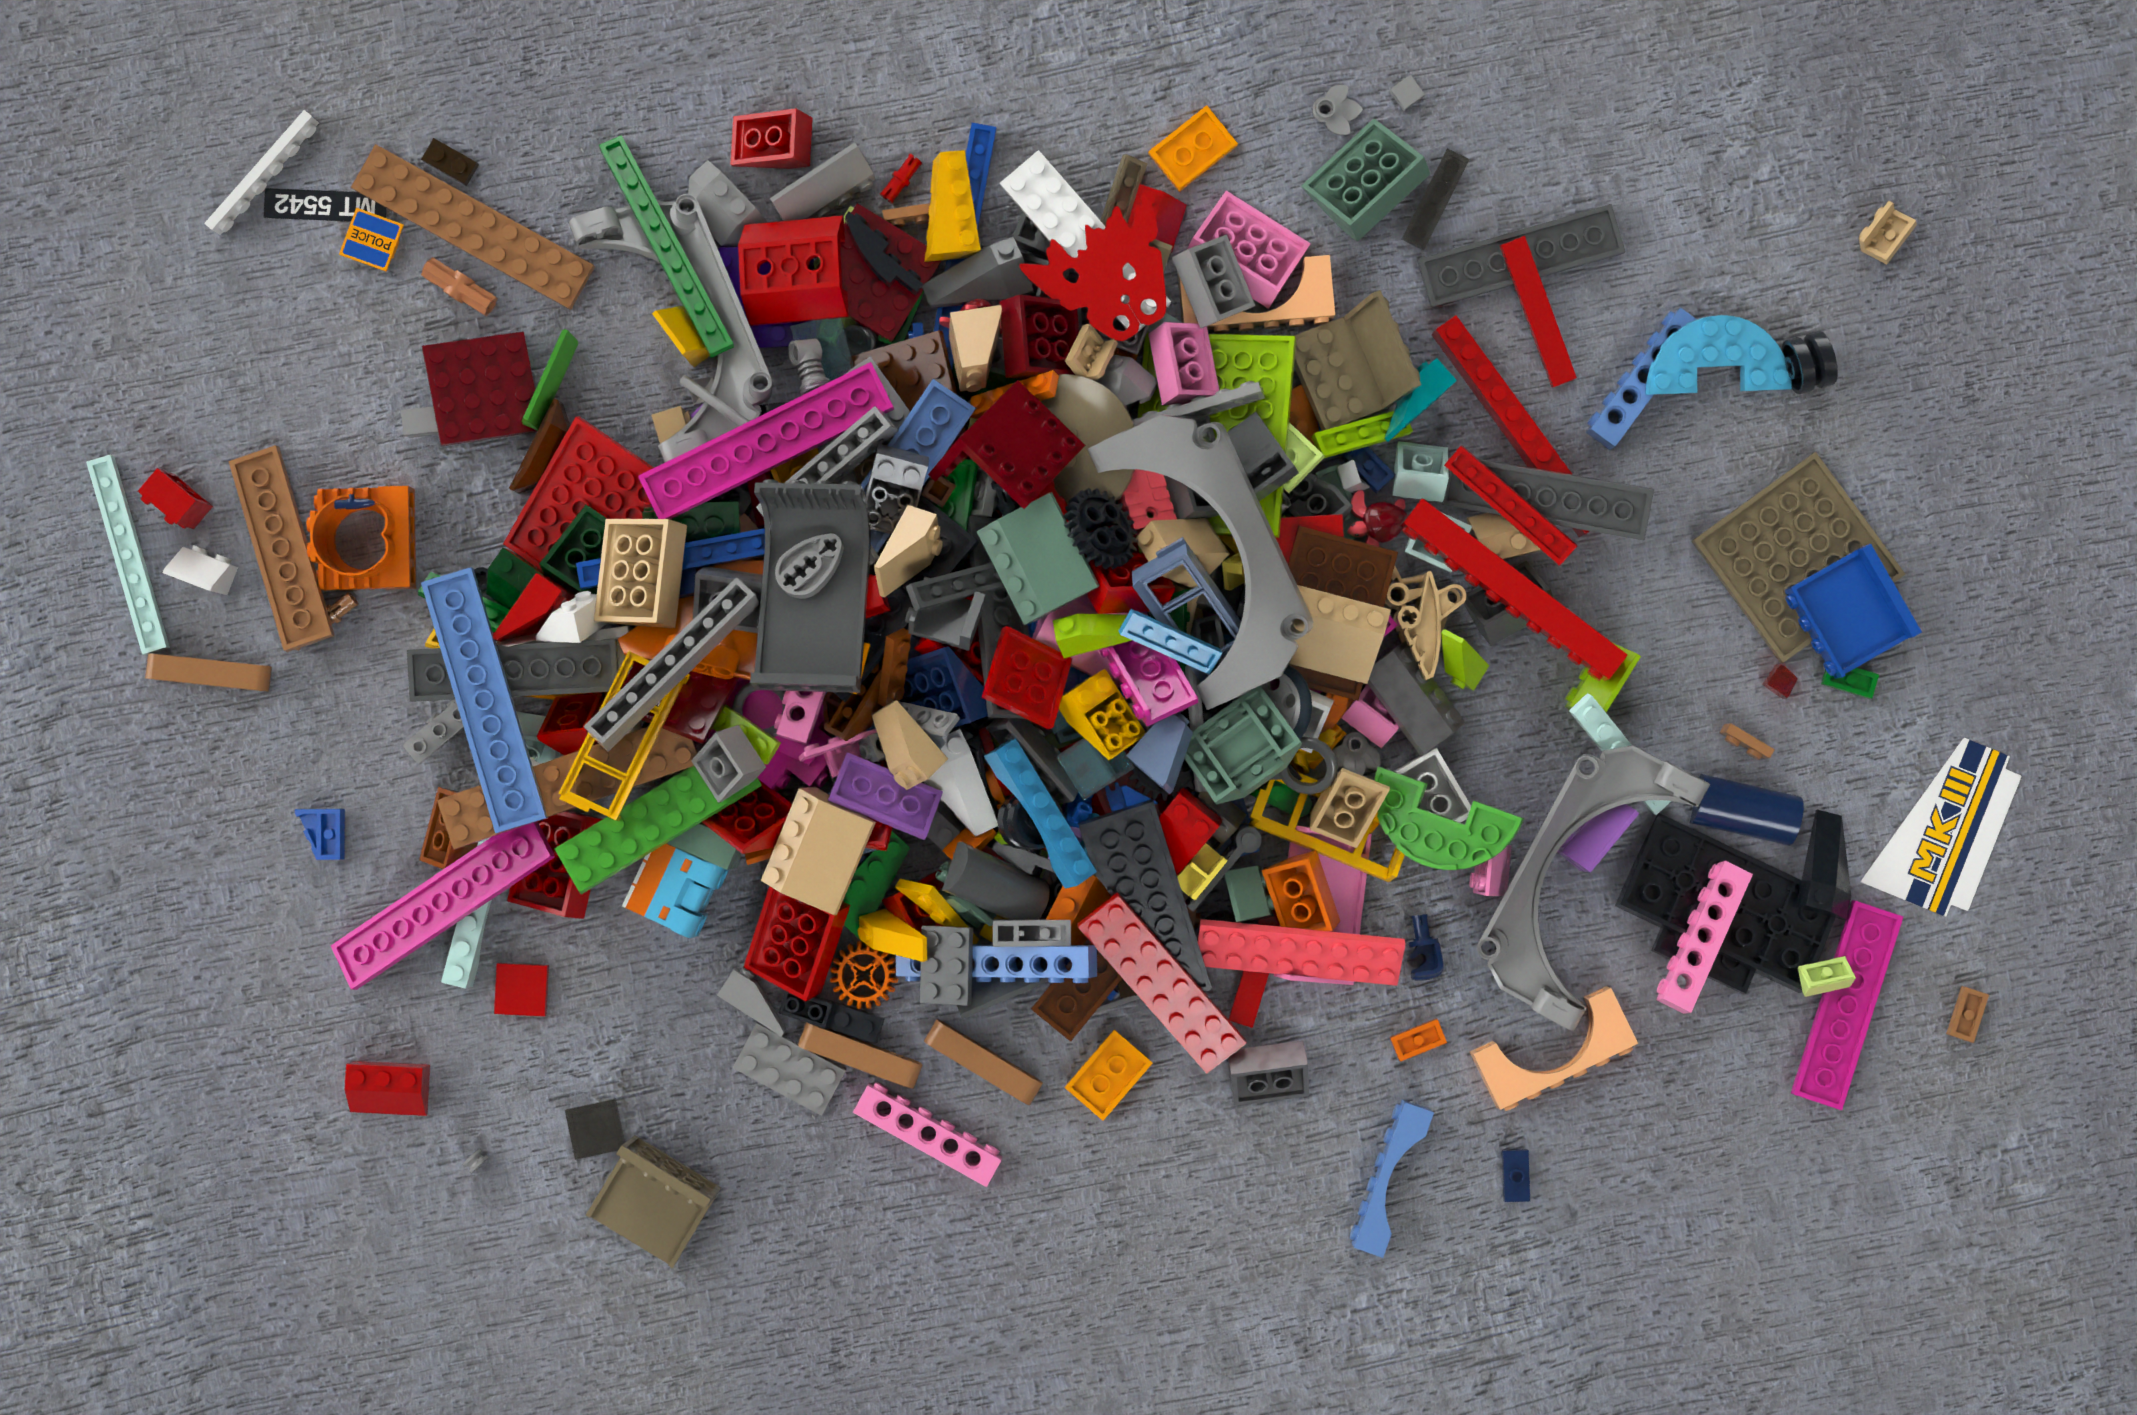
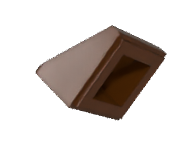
[921,476,956,508]

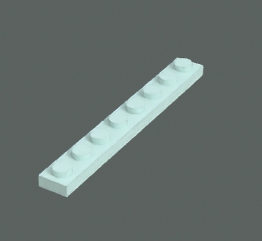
[86,455,170,655]

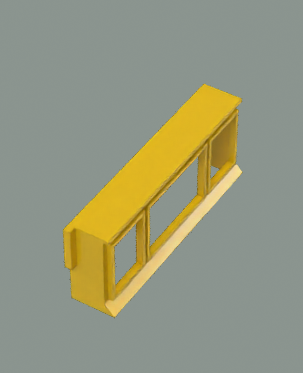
[559,650,690,821]
[1249,772,1405,882]

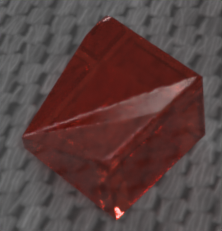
[1762,663,1798,699]

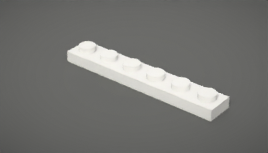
[204,110,319,235]

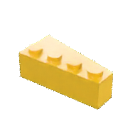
[924,150,981,262]

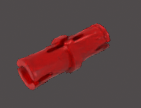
[880,154,922,204]

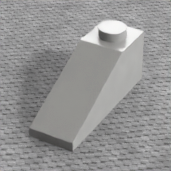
[993,919,1071,947]
[717,967,787,1036]

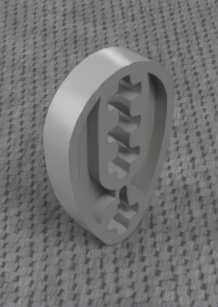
[775,533,844,599]

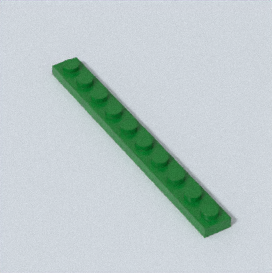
[599,135,734,358]

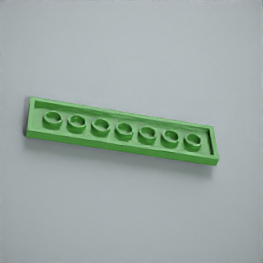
[554,766,762,894]

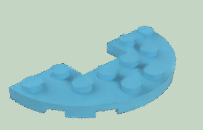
[1646,315,1792,395]

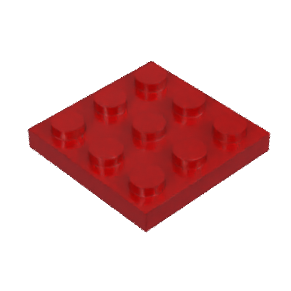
[982,626,1073,730]

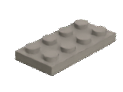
[733,1022,846,1116]

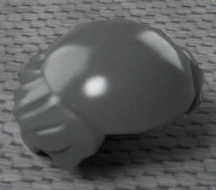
[836,324,877,362]

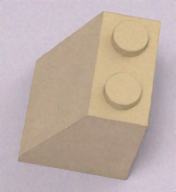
[949,305,1002,392]
[1136,518,1229,589]

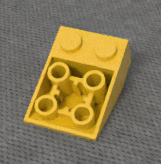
[1059,669,1146,760]

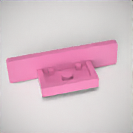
[799,729,880,778]

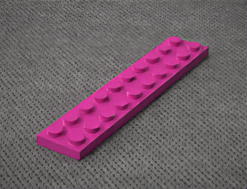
[638,362,894,519]
[331,821,555,990]

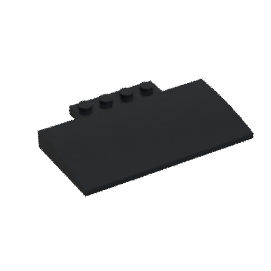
[1615,813,1836,994]

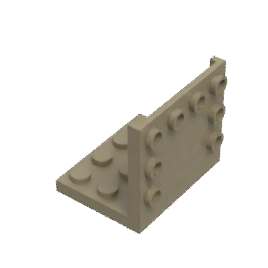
[1294,290,1421,431]
[586,1135,722,1268]

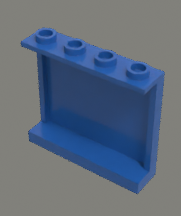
[1784,544,1922,678]

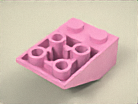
[1469,845,1511,896]

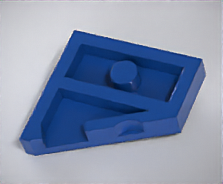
[295,809,345,860]

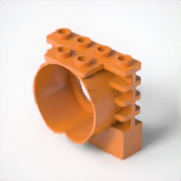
[306,486,416,591]

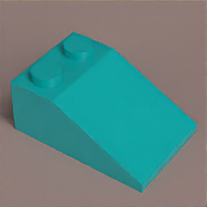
[1384,358,1457,442]

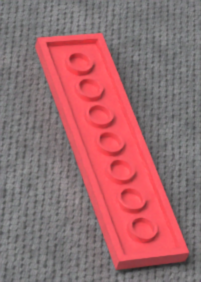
[1197,919,1405,986]

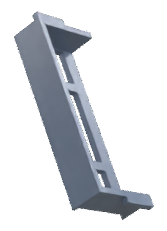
[1132,537,1241,682]

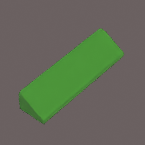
[522,329,578,431]

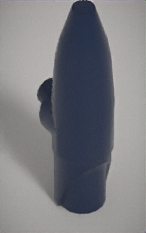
[334,494,375,509]

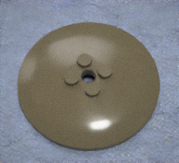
[1040,374,1135,505]

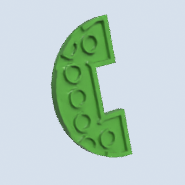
[1374,767,1524,870]

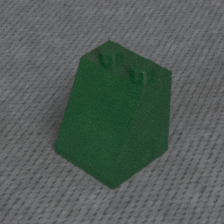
[486,547,551,610]

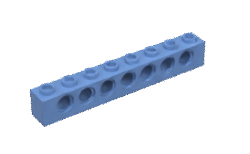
[896,944,1097,983]

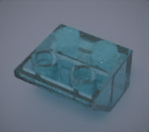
[1056,738,1135,800]

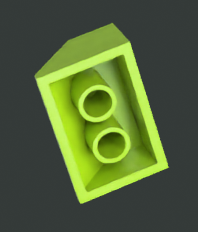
[1565,643,1641,712]

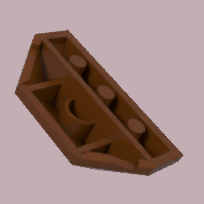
[509,398,571,494]
[823,657,884,741]

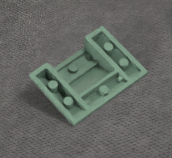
[1184,685,1302,805]

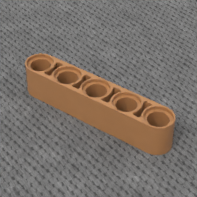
[145,653,272,692]
[924,1019,1043,1105]
[798,1022,923,1089]

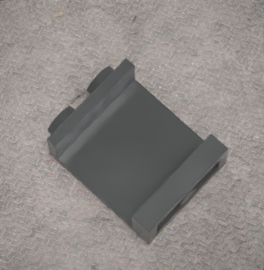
[905,577,986,651]

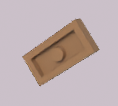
[882,203,930,228]
[1720,723,1775,760]
[1946,986,1989,1043]

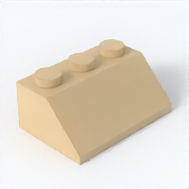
[1467,513,1542,560]

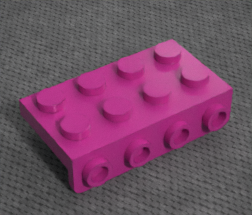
[1098,640,1198,726]

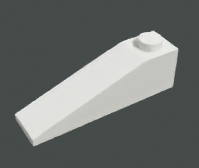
[923,729,998,837]

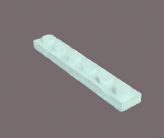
[1569,693,1671,815]

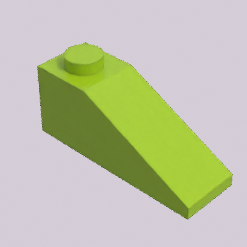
[1053,614,1132,658]
[1441,629,1490,691]

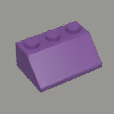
[1557,804,1639,873]

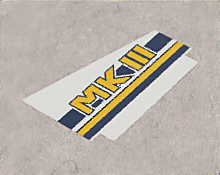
[1861,738,2022,917]

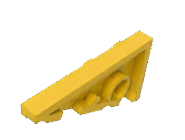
[895,878,979,944]

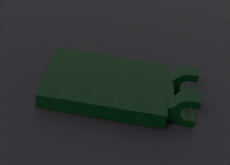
[642,499,741,543]

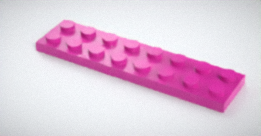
[1791,900,1903,1110]

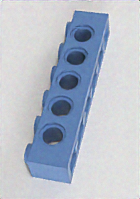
[1586,307,1696,450]

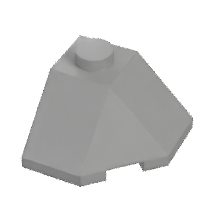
[1097,355,1158,409]

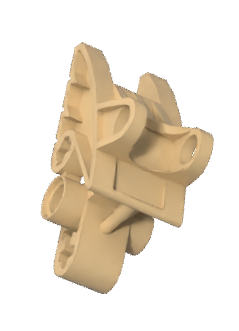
[1384,566,1466,680]

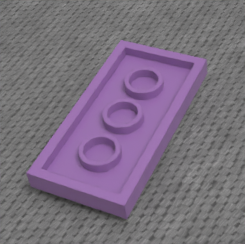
[828,752,943,840]

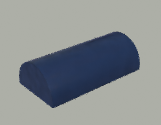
[1690,774,1804,846]

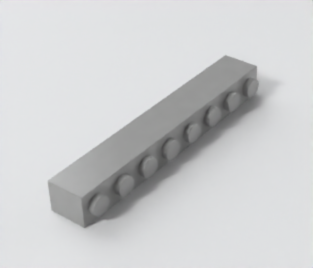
[584,577,759,752]

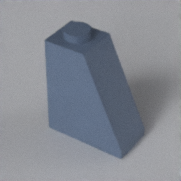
[1126,712,1193,794]

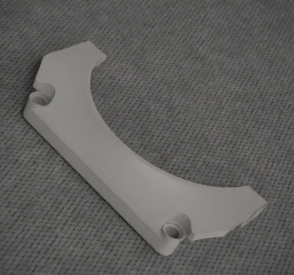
[569,194,772,462]
[1087,414,1313,710]
[1477,745,1710,1031]

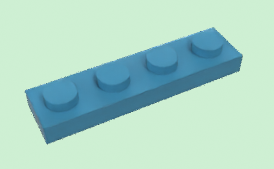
[1118,609,1222,675]

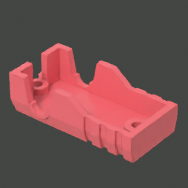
[1118,469,1177,536]

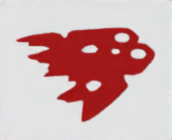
[1019,192,1166,341]

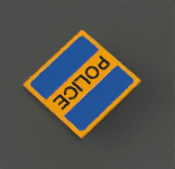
[339,208,404,272]

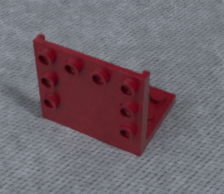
[928,380,1086,509]

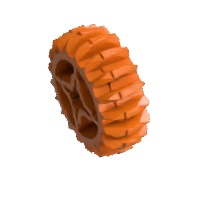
[830,941,899,1009]

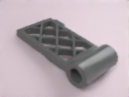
[1185,823,1262,912]

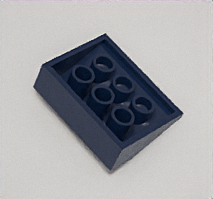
[899,646,988,727]

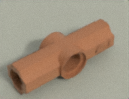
[421,257,498,316]

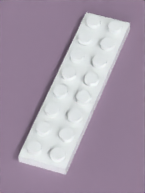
[1000,150,1171,337]

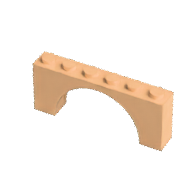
[1178,255,1335,333]
[1470,986,1638,1111]

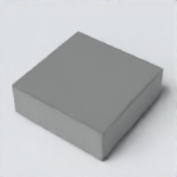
[1389,75,1425,111]

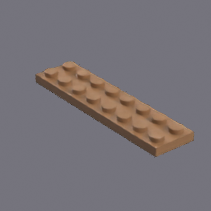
[228,445,335,652]

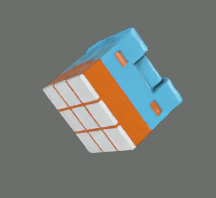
[622,843,730,938]

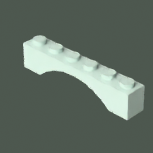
[441,837,492,989]

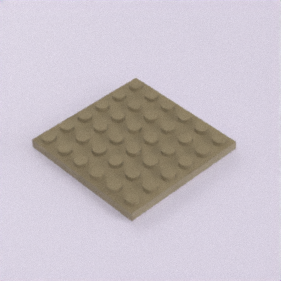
[1691,452,1905,663]

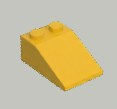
[652,306,709,367]

